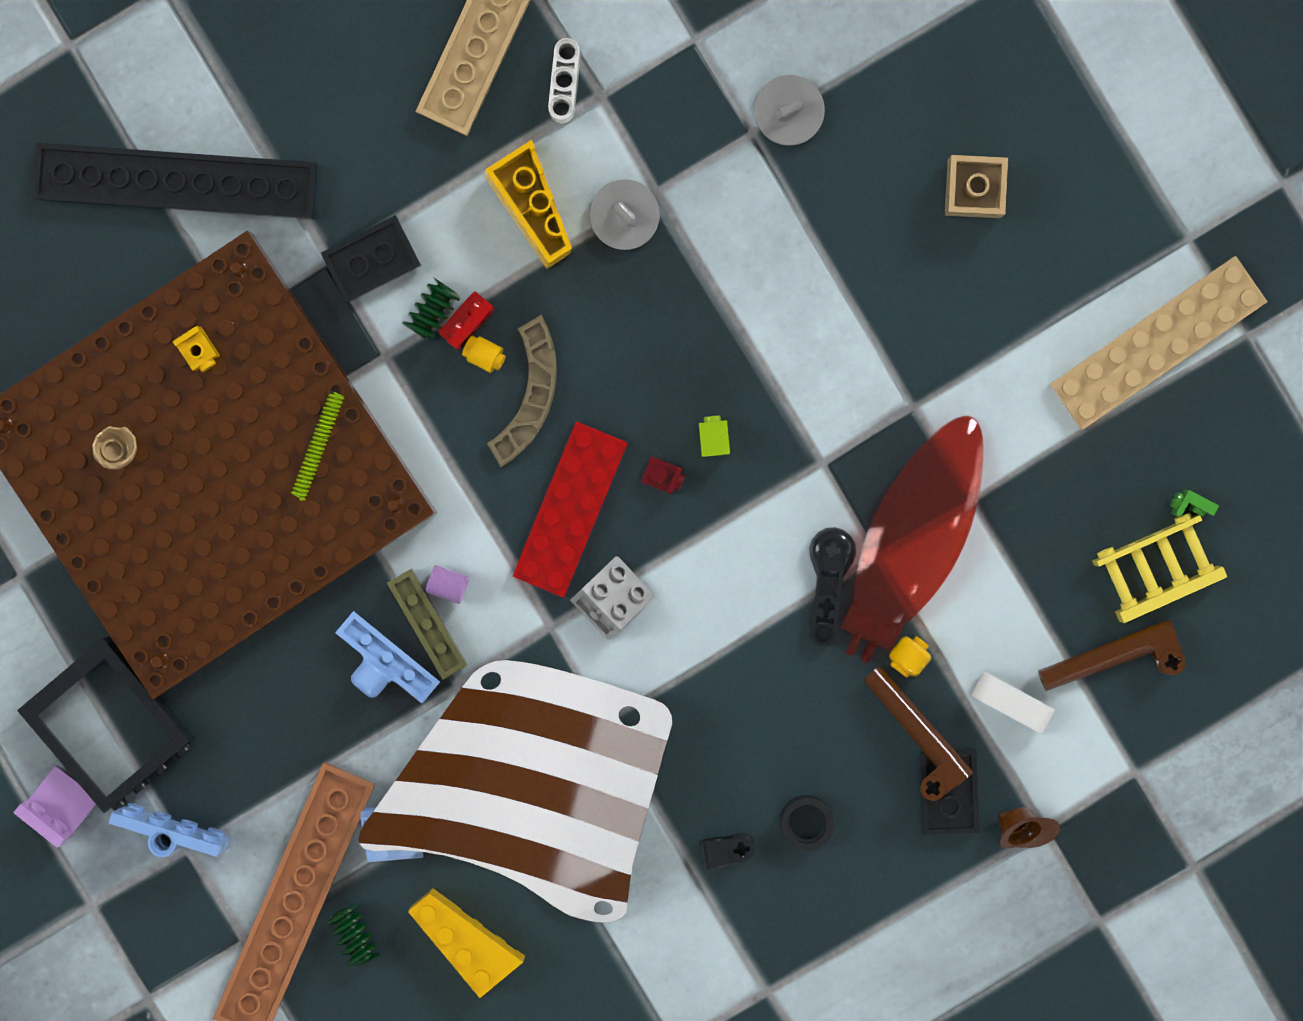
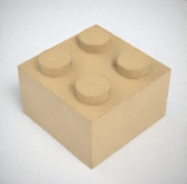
[945,155,1008,218]

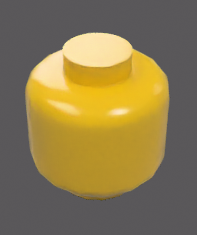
[889,636,931,678]

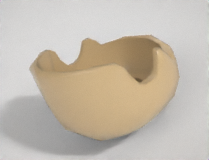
[92,426,137,469]

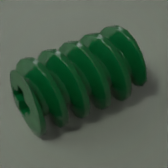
[402,277,461,339]
[327,903,380,966]

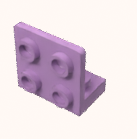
[13,766,96,848]

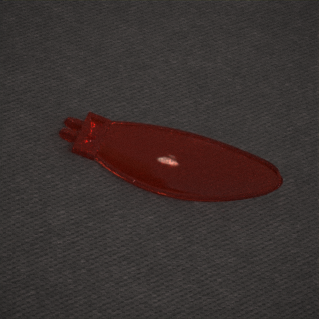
[841,416,984,663]

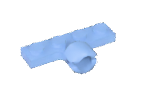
[335,611,440,704]

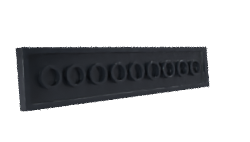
[33,143,317,219]

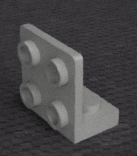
[570,556,654,640]

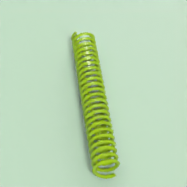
[291,392,345,501]

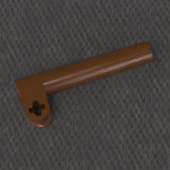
[1038,619,1186,691]
[863,666,974,801]

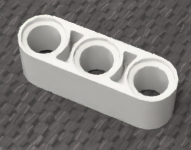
[548,38,580,124]
[971,671,1055,734]

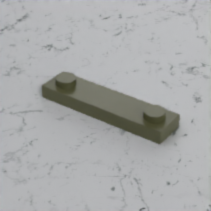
[387,569,468,679]

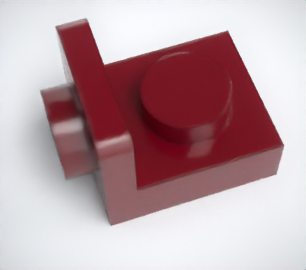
[641,456,685,494]

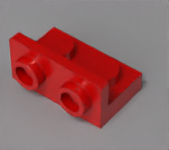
[439,291,496,351]

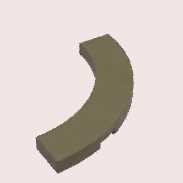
[487,315,557,467]

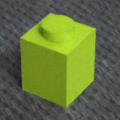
[699,416,730,457]

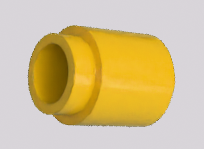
[462,336,506,373]

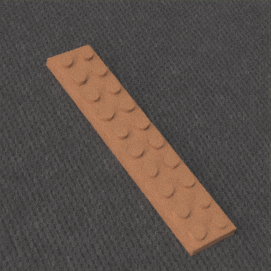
[213,762,376,1021]

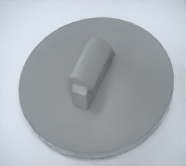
[754,75,825,146]
[590,179,660,250]

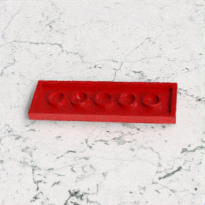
[512,421,628,598]

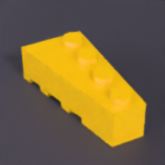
[484,139,572,269]
[408,888,525,998]

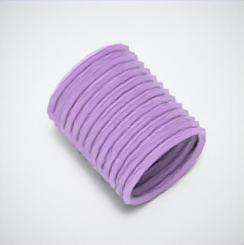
[425,565,469,604]

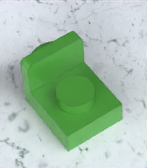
[1170,489,1219,517]

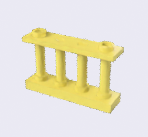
[1092,512,1227,623]

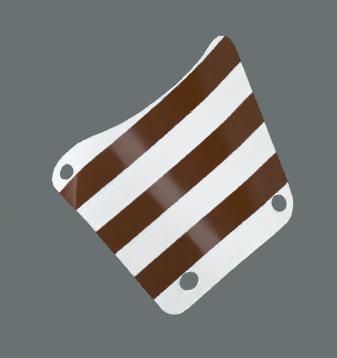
[358,660,672,922]

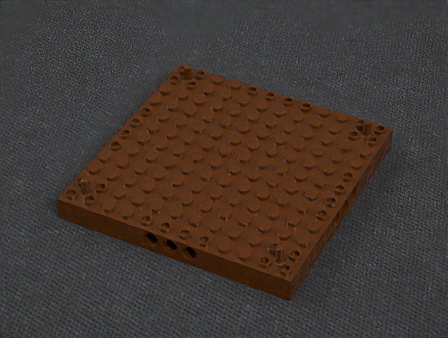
[0,231,437,699]

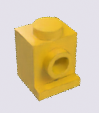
[172,326,220,372]

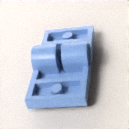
[108,803,230,857]

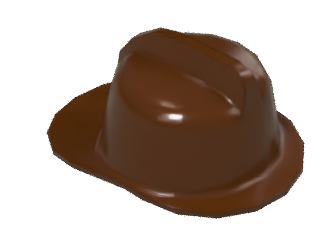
[998,807,1060,848]

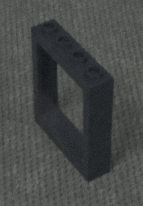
[17,636,195,813]

